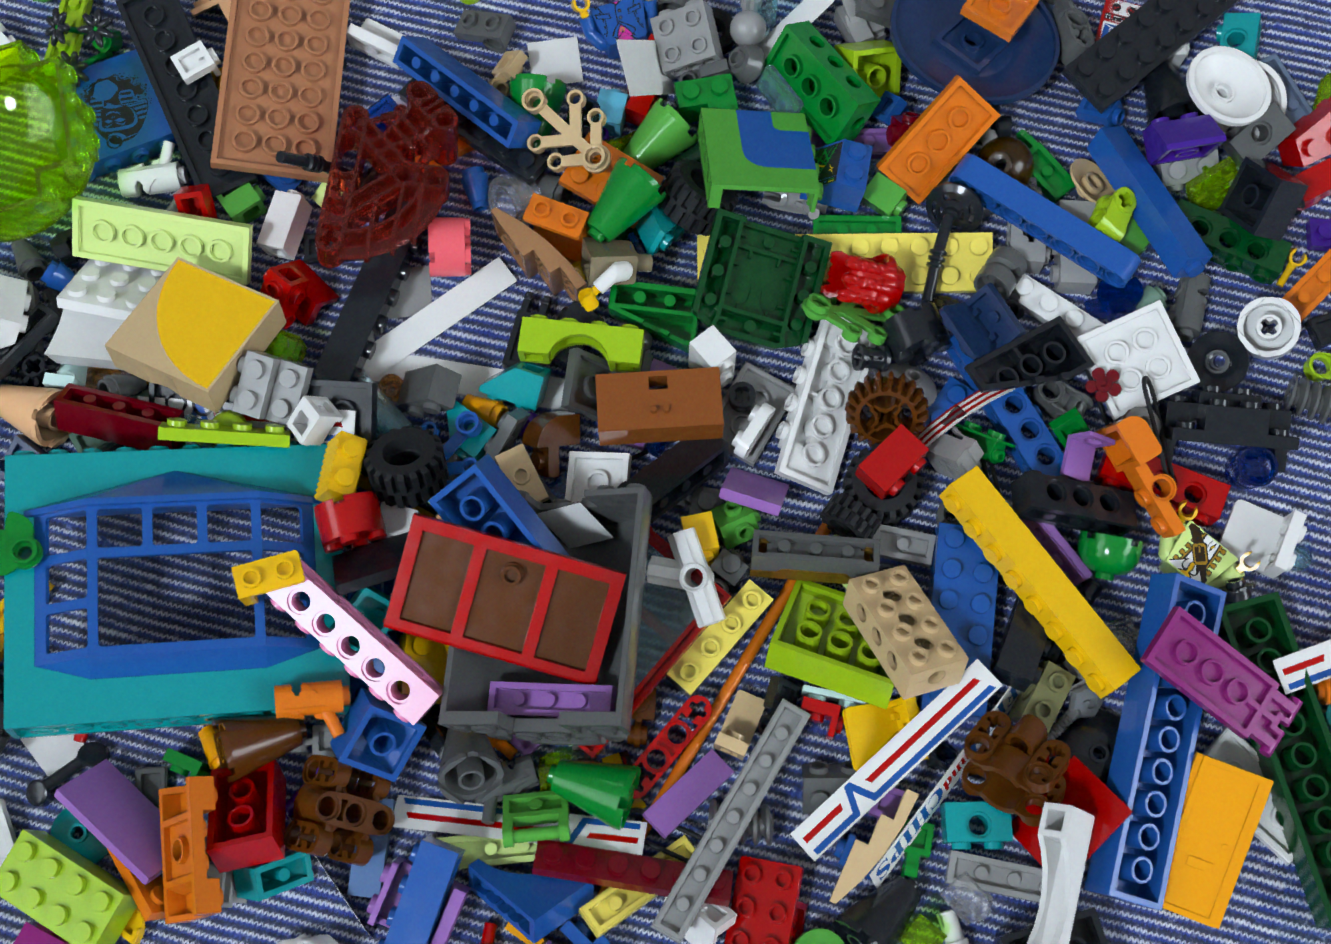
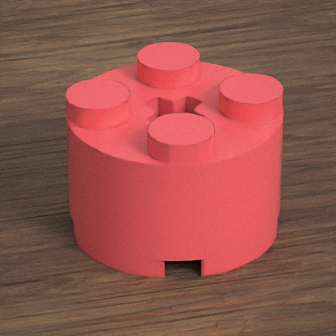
[428,217,471,277]

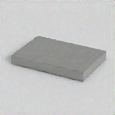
[722,361,795,467]

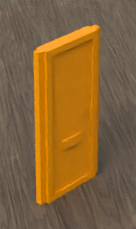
[1163,752,1274,929]

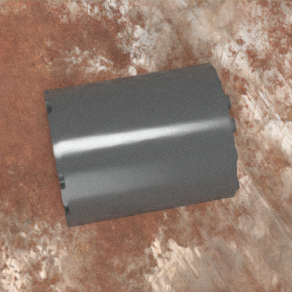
[438,483,653,746]

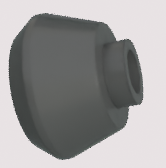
[728,45,765,84]

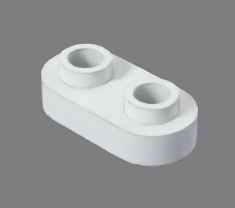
[731,402,776,459]

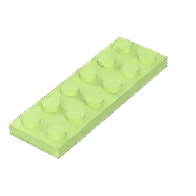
[72,196,253,285]

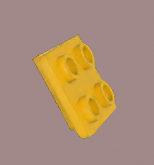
[842,696,929,771]

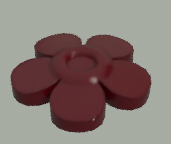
[1085,368,1122,403]

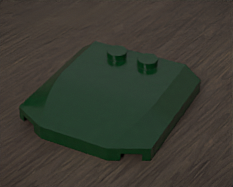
[690,208,832,351]

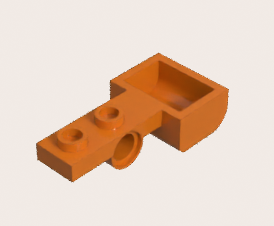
[1095,416,1186,538]

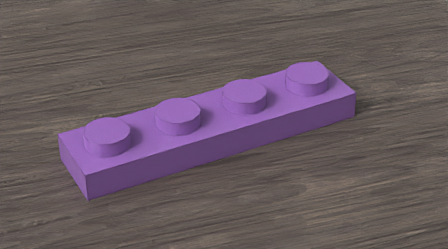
[487,681,617,719]

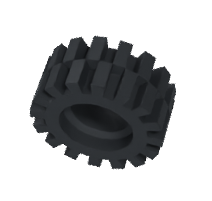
[820,493,881,539]

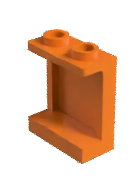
[523,193,592,264]

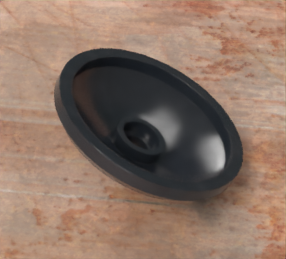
[1048,709,1120,785]

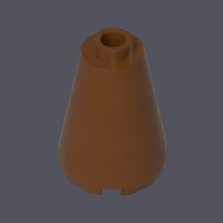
[212,714,307,783]

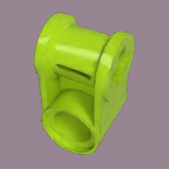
[1087,187,1137,243]

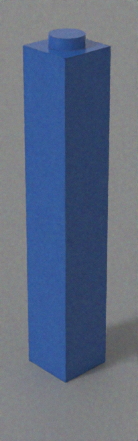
[1087,126,1213,278]

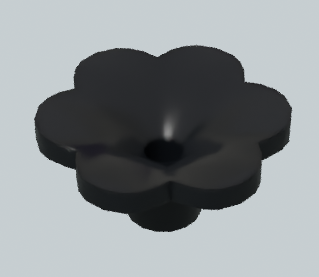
[926,741,957,770]

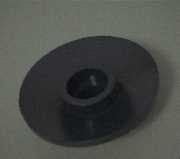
[1187,331,1249,392]

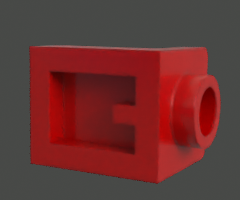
[800,696,844,740]

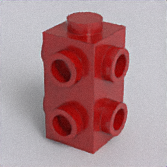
[259,262,310,329]

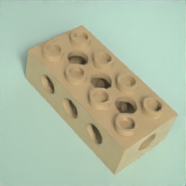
[842,565,969,700]

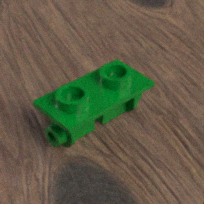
[953,420,1016,464]

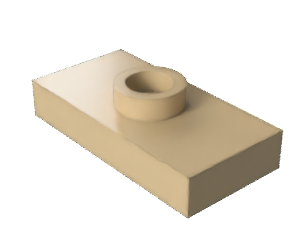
[495,443,549,503]

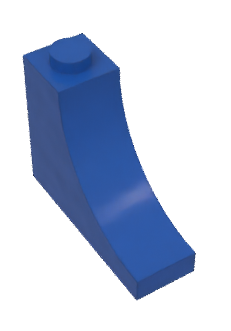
[468,858,594,944]

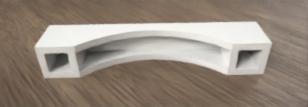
[1027,802,1095,944]

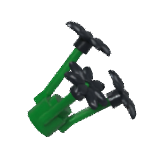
[45,8,123,88]

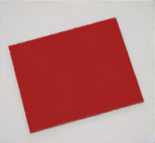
[1012,755,1133,866]

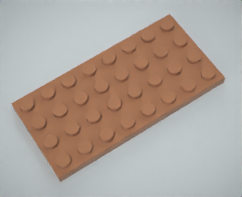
[210,0,350,183]

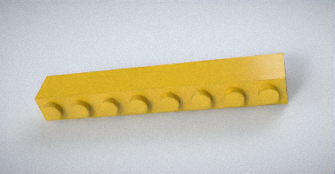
[939,466,1141,699]

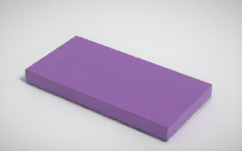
[54,759,163,885]

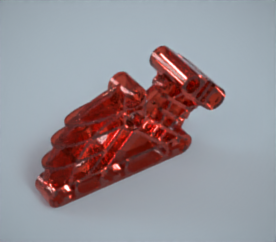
[315,81,458,268]

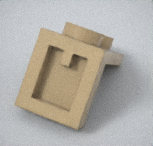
[714,690,765,761]

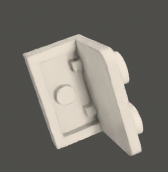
[1219,499,1307,579]

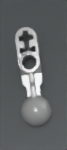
[730,0,766,46]

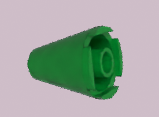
[509,73,567,154]
[586,157,666,243]
[547,759,641,831]

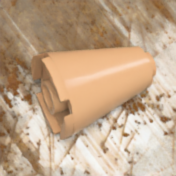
[0,384,71,448]

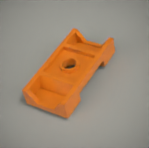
[158,776,224,924]

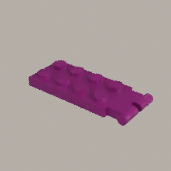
[1140,606,1303,758]

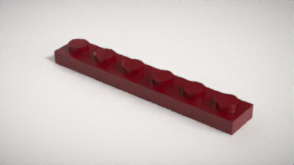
[532,840,733,907]

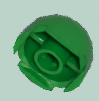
[1078,531,1144,581]

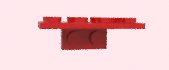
[724,856,808,944]

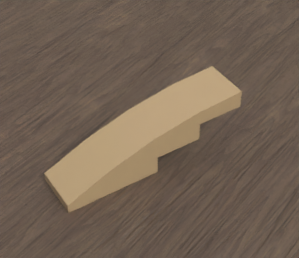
[829,789,919,904]

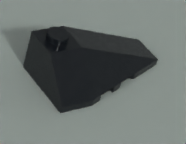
[964,316,1095,393]

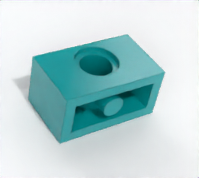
[1216,13,1261,60]
[940,801,1013,850]

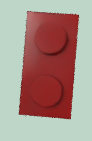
[855,423,929,500]

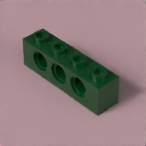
[1177,199,1292,285]

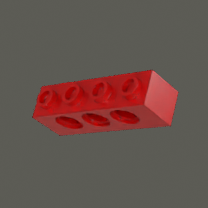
[1094,451,1231,527]

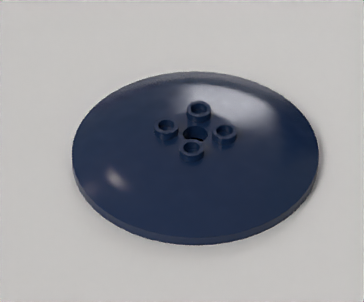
[890,0,1060,105]

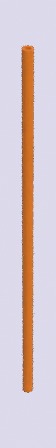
[595,522,831,897]

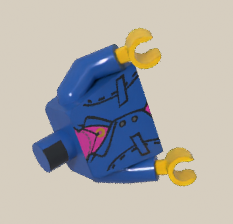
[571,0,658,59]

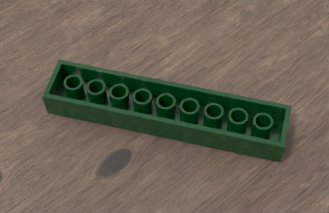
[1218,592,1331,928]

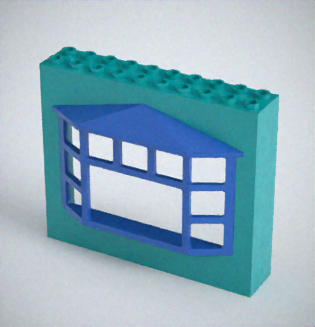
[4,441,351,739]

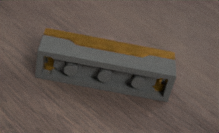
[750,529,880,584]

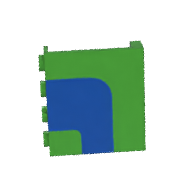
[697,108,823,213]

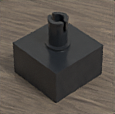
[1218,156,1309,241]

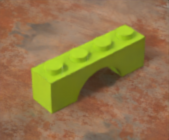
[517,314,645,372]

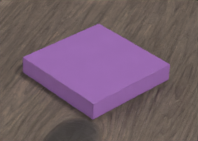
[719,467,789,516]

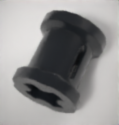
[852,343,891,373]

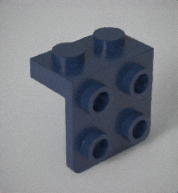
[939,283,1026,359]

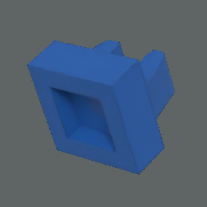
[871,90,910,126]

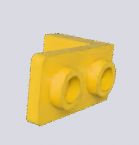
[231,550,306,606]

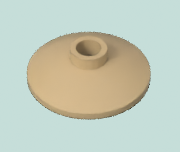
[1070,158,1115,205]

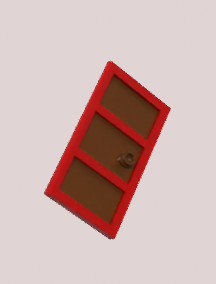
[383,513,627,685]

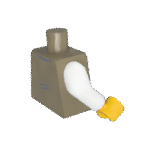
[571,237,653,312]

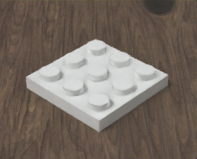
[56,259,165,320]
[1076,300,1201,421]

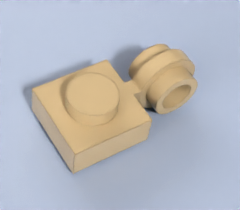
[488,50,528,96]

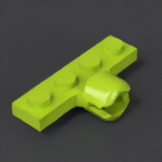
[158,410,292,448]

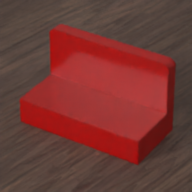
[276,259,339,326]

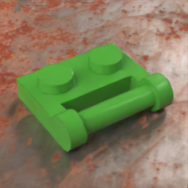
[502,790,571,848]

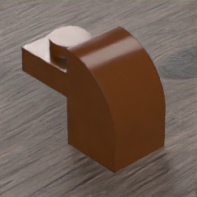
[522,411,580,478]

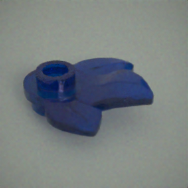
[1084,277,1144,322]

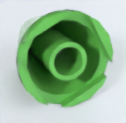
[623,98,698,170]

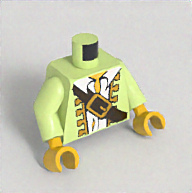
[1158,500,1261,588]

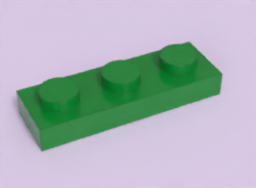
[812,215,901,234]

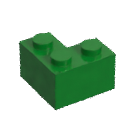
[674,73,739,123]

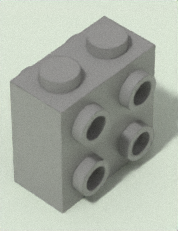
[650,0,724,80]

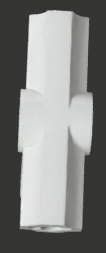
[646,527,726,628]

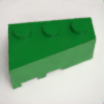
[608,282,699,354]

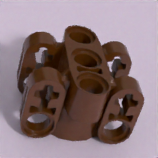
[961,711,1071,827]
[284,754,395,866]

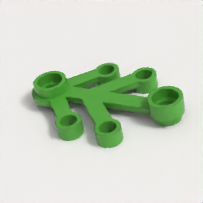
[801,293,905,346]

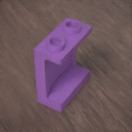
[366,857,471,944]

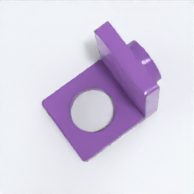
[1060,431,1116,482]

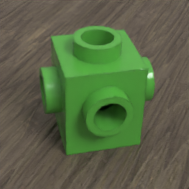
[709,501,761,550]

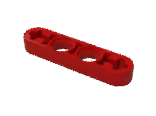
[632,695,712,799]

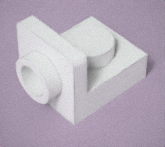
[170,40,222,85]

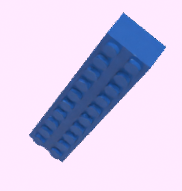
[1084,573,1227,911]

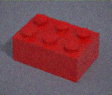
[206,759,286,873]

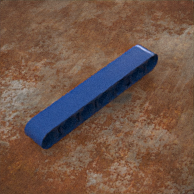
[949,154,1141,288]

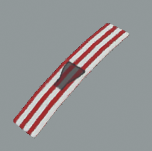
[917,388,1015,447]

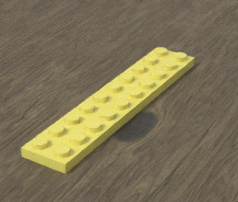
[697,232,993,294]

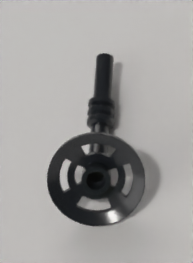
[276,151,383,211]
[922,182,984,303]

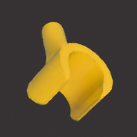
[1276,248,1307,288]

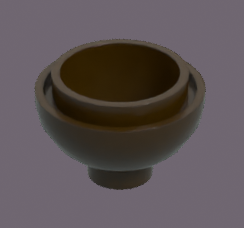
[977,136,1034,186]

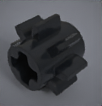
[17,351,59,387]

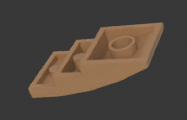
[491,207,587,304]

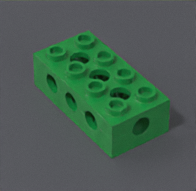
[763,21,881,145]

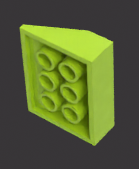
[764,580,895,710]

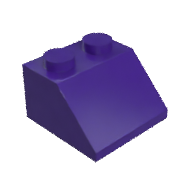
[1142,112,1227,166]

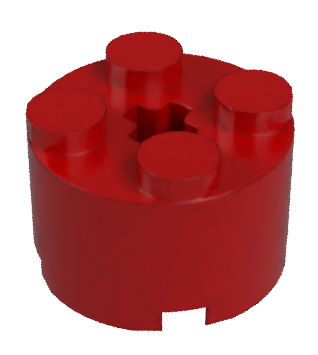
[313,491,387,554]

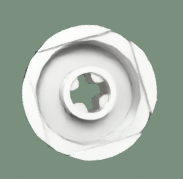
[1237,297,1301,360]

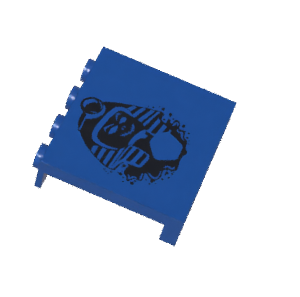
[36,49,178,185]

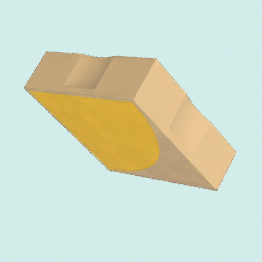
[104,257,287,413]

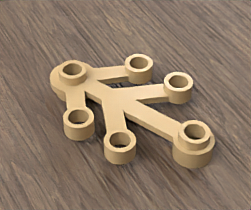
[521,88,611,174]

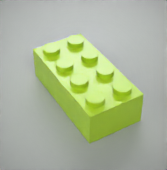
[0,829,137,944]

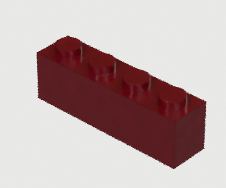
[53,383,185,450]

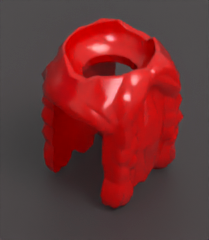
[820,251,906,314]

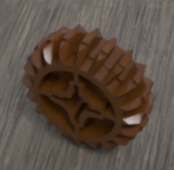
[845,370,929,447]

